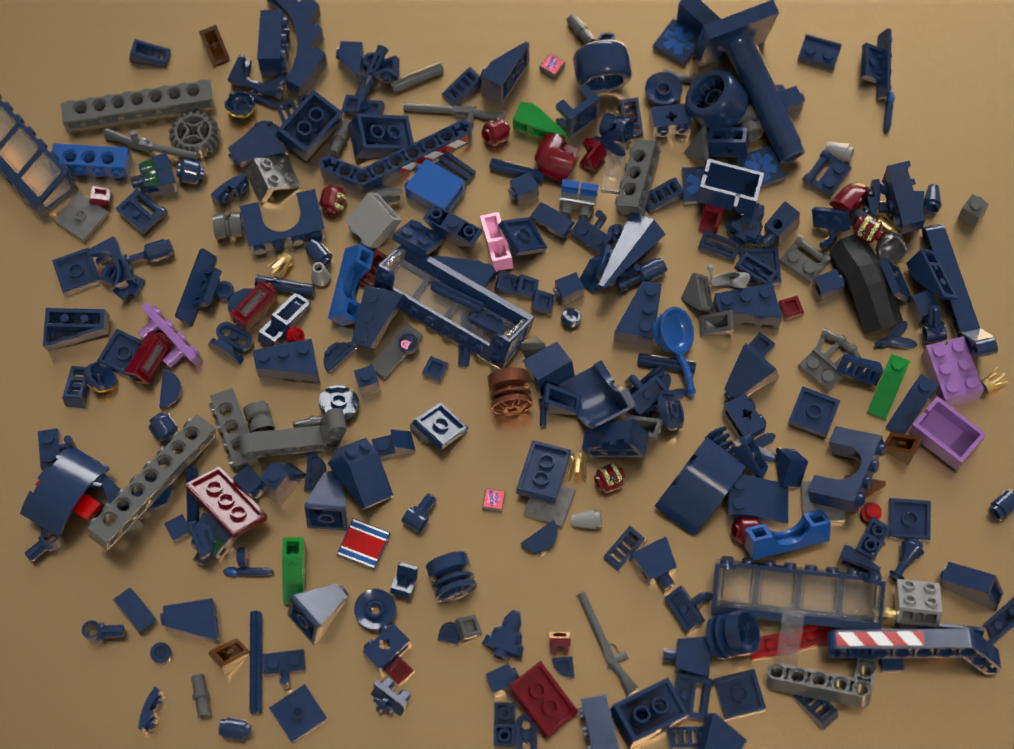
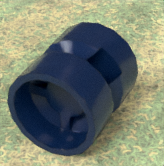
[599,113,635,143]

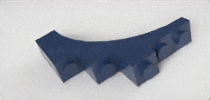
[267,0,327,96]

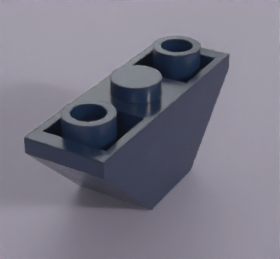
[423,203,483,246]

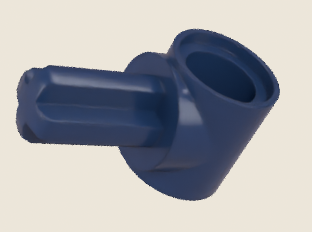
[922,305,947,343]
[401,493,437,533]
[25,528,63,562]
[82,620,125,644]

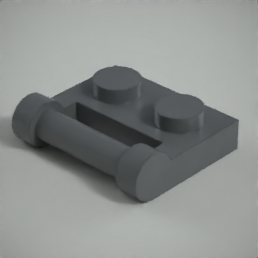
[779,235,832,285]

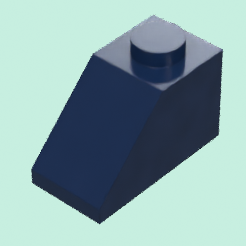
[336,41,364,84]

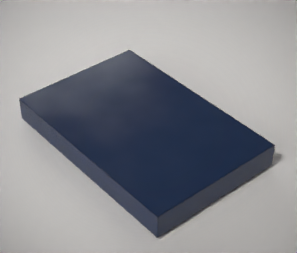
[516,440,571,503]

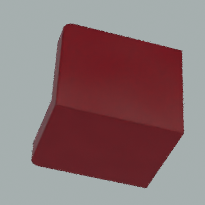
[579,137,607,171]
[698,204,724,234]

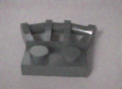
[798,327,861,393]

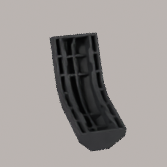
[829,234,903,334]

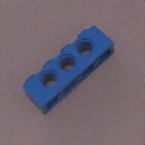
[49,143,132,178]

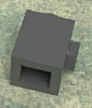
[958,194,989,228]

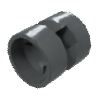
[735,106,764,141]
[213,212,243,239]
[243,401,275,433]

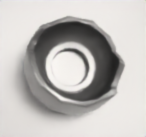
[875,233,907,263]

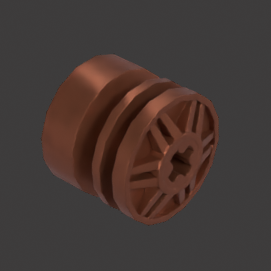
[487,367,533,415]

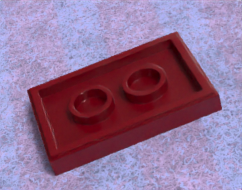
[507,660,578,738]

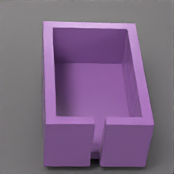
[922,337,984,406]
[908,396,986,471]

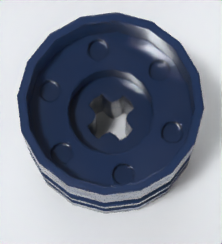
[426,551,477,602]
[706,609,761,660]

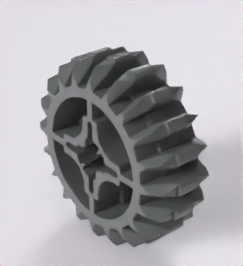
[169,110,220,159]

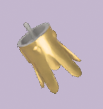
[878,212,902,236]
[266,252,294,279]
[980,367,1009,394]
[566,449,588,481]
[870,603,896,626]

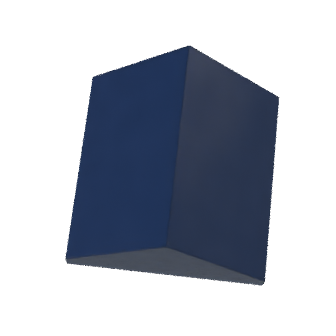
[523,341,575,396]

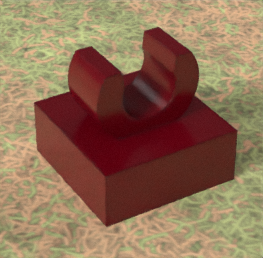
[549,632,571,654]

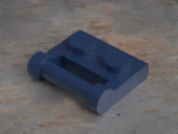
[802,150,852,199]
[115,187,168,235]
[674,673,714,723]

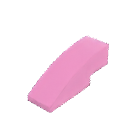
[480,212,513,272]

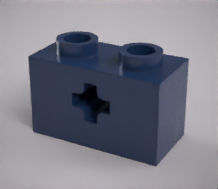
[650,103,692,137]
[707,127,750,157]
[722,393,767,439]
[362,623,411,674]

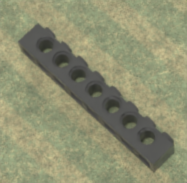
[61,80,216,132]
[87,414,216,551]

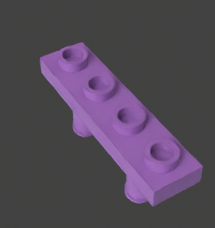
[138,303,202,368]

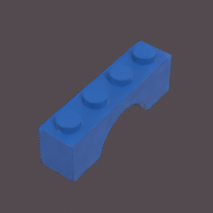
[328,244,374,326]
[745,510,831,560]

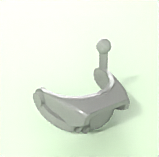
[707,264,750,288]

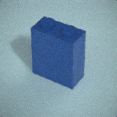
[404,159,465,211]

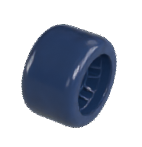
[573,40,632,93]
[685,69,748,131]

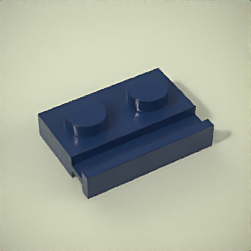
[798,34,842,70]

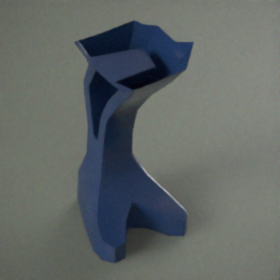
[228,54,286,99]
[86,236,138,301]

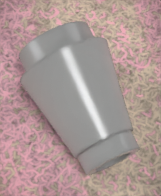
[825,142,855,163]
[311,262,330,286]
[571,509,602,529]

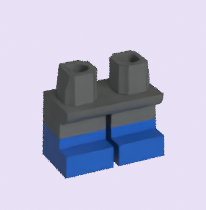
[559,179,599,221]

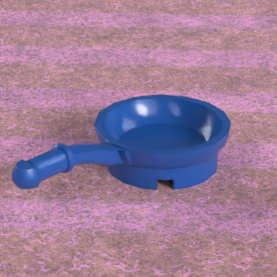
[653,307,696,396]

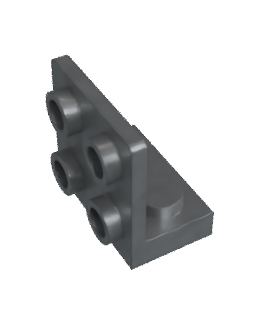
[245,156,300,203]

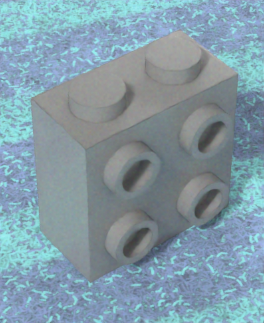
[345,192,402,248]
[894,579,943,627]

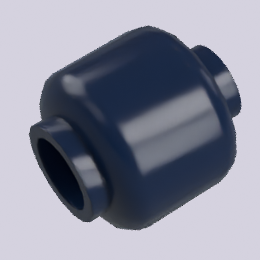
[176,158,205,184]
[148,412,179,443]

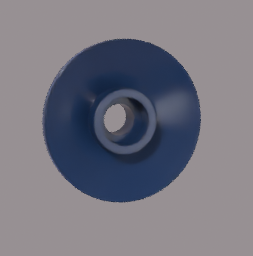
[645,72,683,106]
[354,588,396,630]

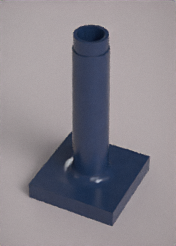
[692,0,805,164]

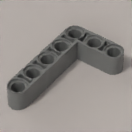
[238,408,347,459]
[767,658,878,708]

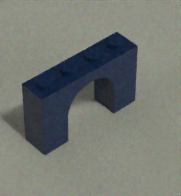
[240,189,326,255]
[807,426,886,513]

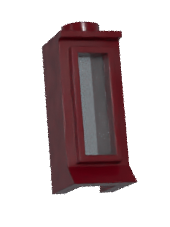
[229,279,278,331]
[124,332,173,385]

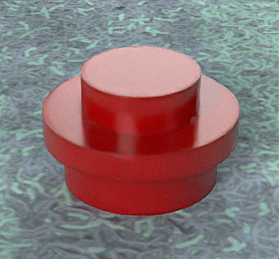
[286,327,305,343]
[861,502,882,522]

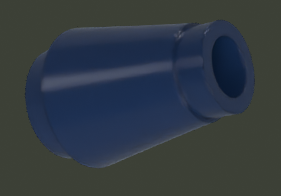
[923,184,942,214]

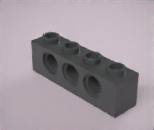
[615,139,661,216]
[209,388,260,473]

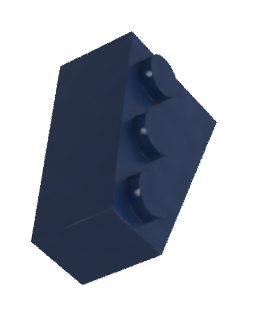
[880,160,926,234]
[613,281,662,347]
[713,283,782,328]
[351,285,407,349]
[43,308,110,352]
[253,339,321,383]
[582,419,649,457]
[578,694,620,749]

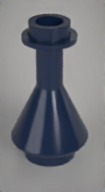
[889,538,924,583]

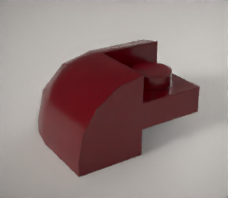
[534,133,579,183]
[829,183,871,215]

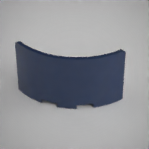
[558,360,637,429]
[655,437,745,535]
[20,446,110,536]

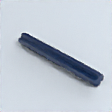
[249,610,262,714]

